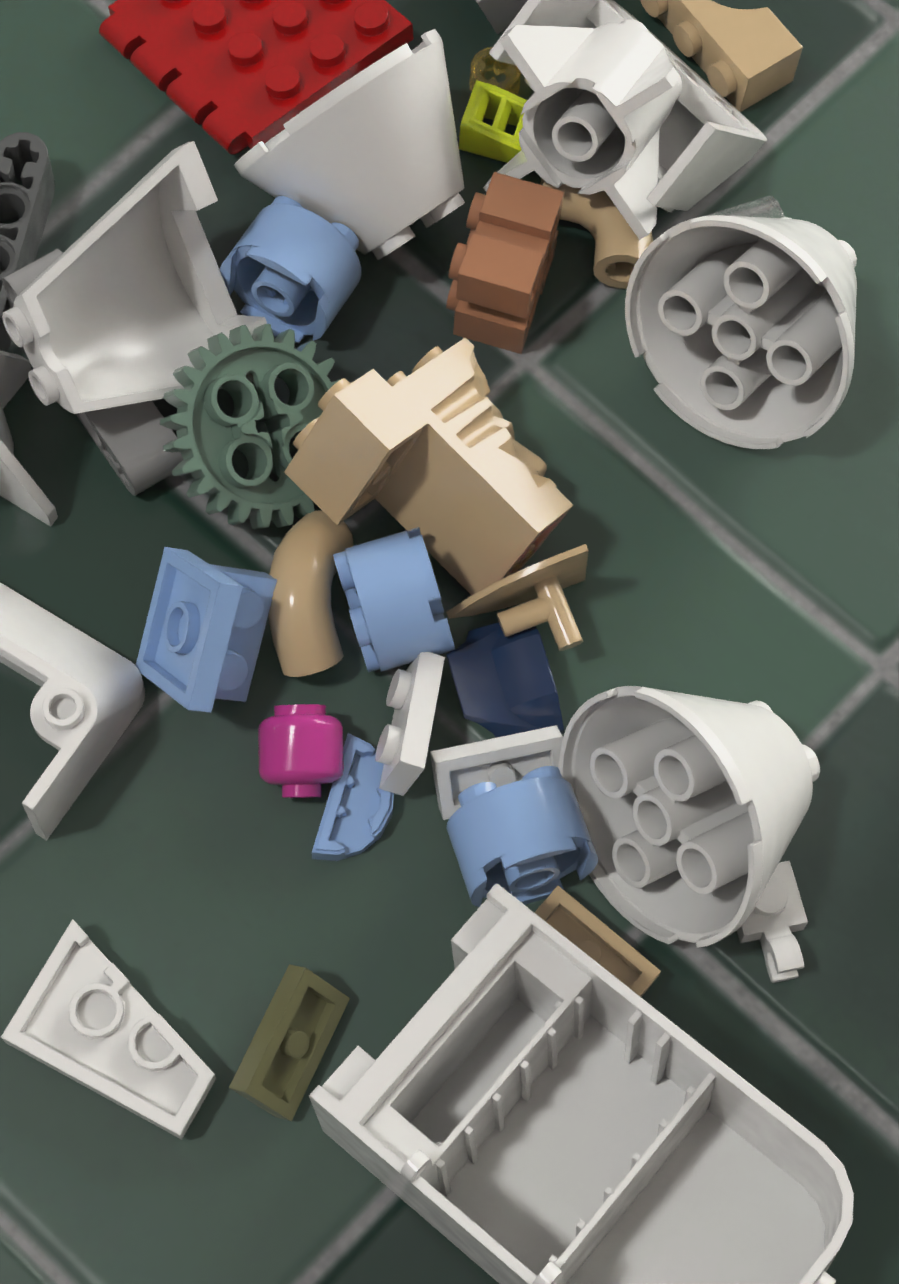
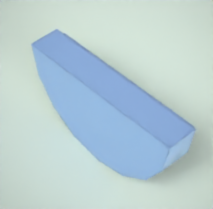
[312,733,394,861]

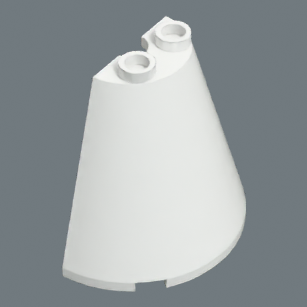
[2,141,279,414]

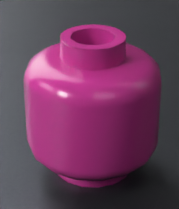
[258,704,344,798]

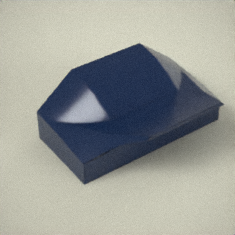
[446,622,564,738]

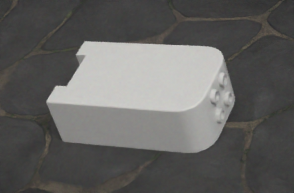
[309,884,854,1284]

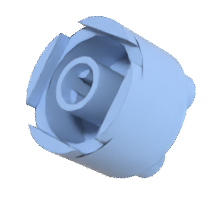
[220,196,361,343]
[333,527,455,673]
[446,766,598,907]

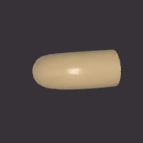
[540,178,653,289]
[268,511,353,677]

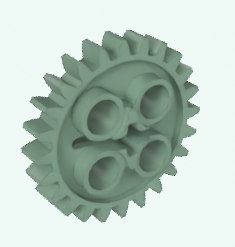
[160,324,339,529]

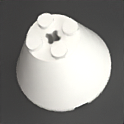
[234,29,465,260]
[625,215,857,449]
[558,686,820,948]

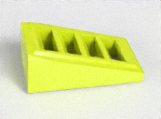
[459,80,527,163]

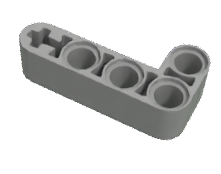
[2,249,183,496]

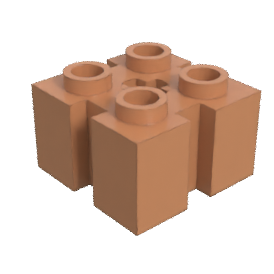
[446,172,564,354]

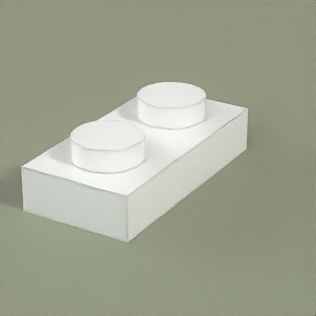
[375,652,445,796]
[430,725,563,820]

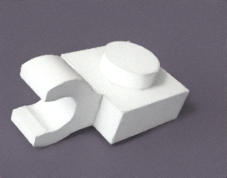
[737,860,808,983]

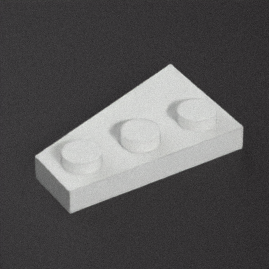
[1,919,216,1140]

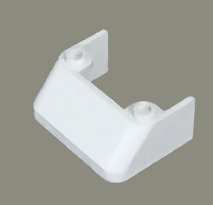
[489,0,767,212]
[0,583,145,841]

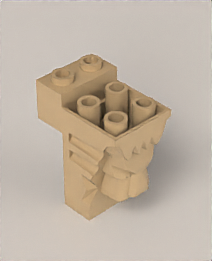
[284,337,574,595]

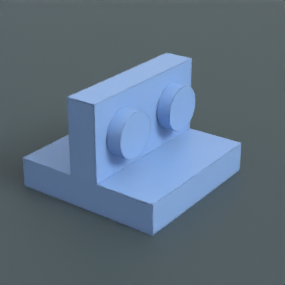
[135,547,277,713]

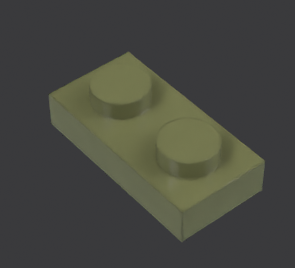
[229,964,350,1122]

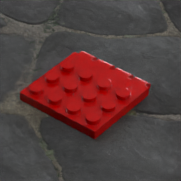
[99,0,414,155]

